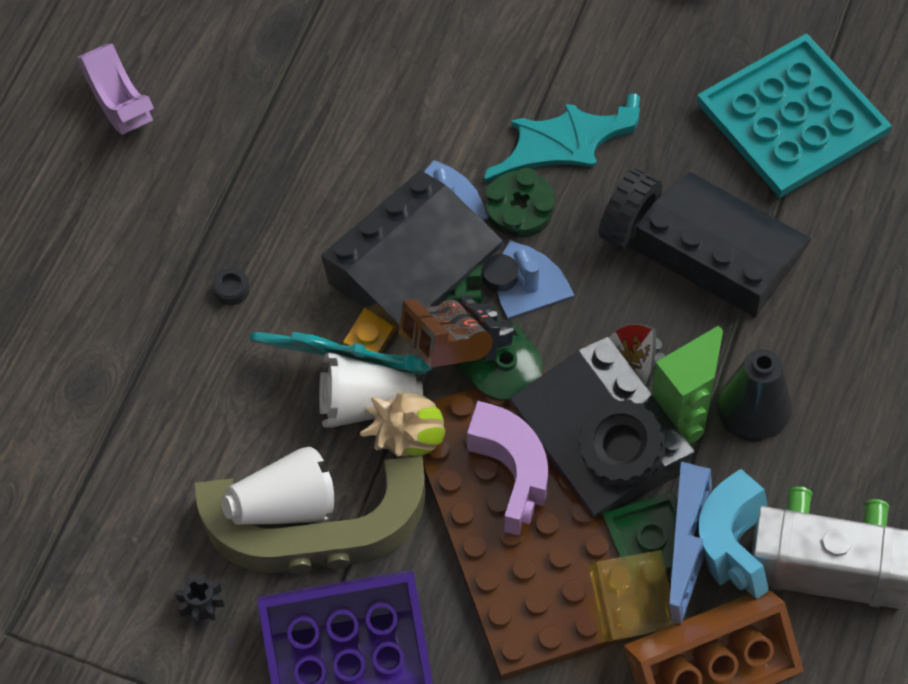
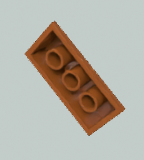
[624,590,804,684]

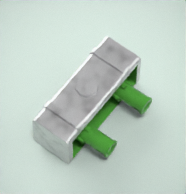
[751,486,908,610]

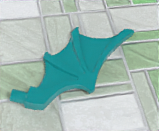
[484,94,640,183]
[249,331,433,374]

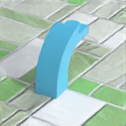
[698,469,769,599]

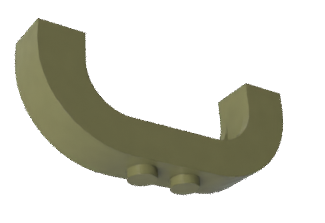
[195,455,425,574]

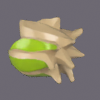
[360,391,446,458]

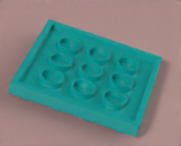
[696,33,892,198]

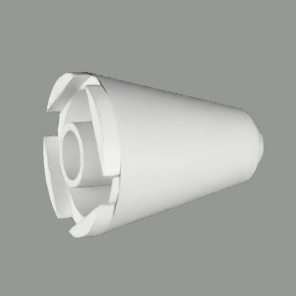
[319,353,423,428]
[221,447,334,525]

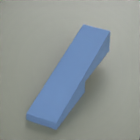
[669,462,712,624]

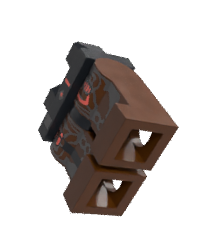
[399,296,514,368]

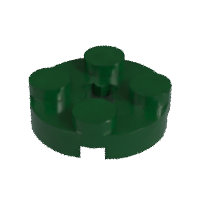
[485,168,555,237]

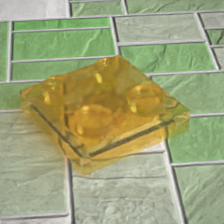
[588,550,677,642]

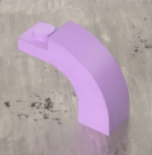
[76,44,154,134]
[467,401,548,536]

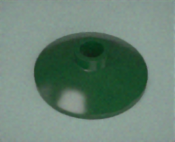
[469,335,543,401]

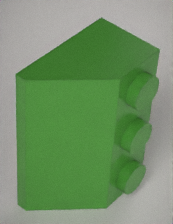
[651,325,723,444]

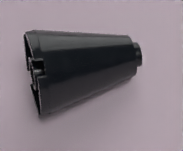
[717,349,792,442]

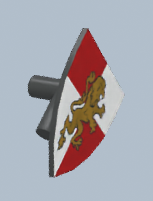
[609,324,665,388]

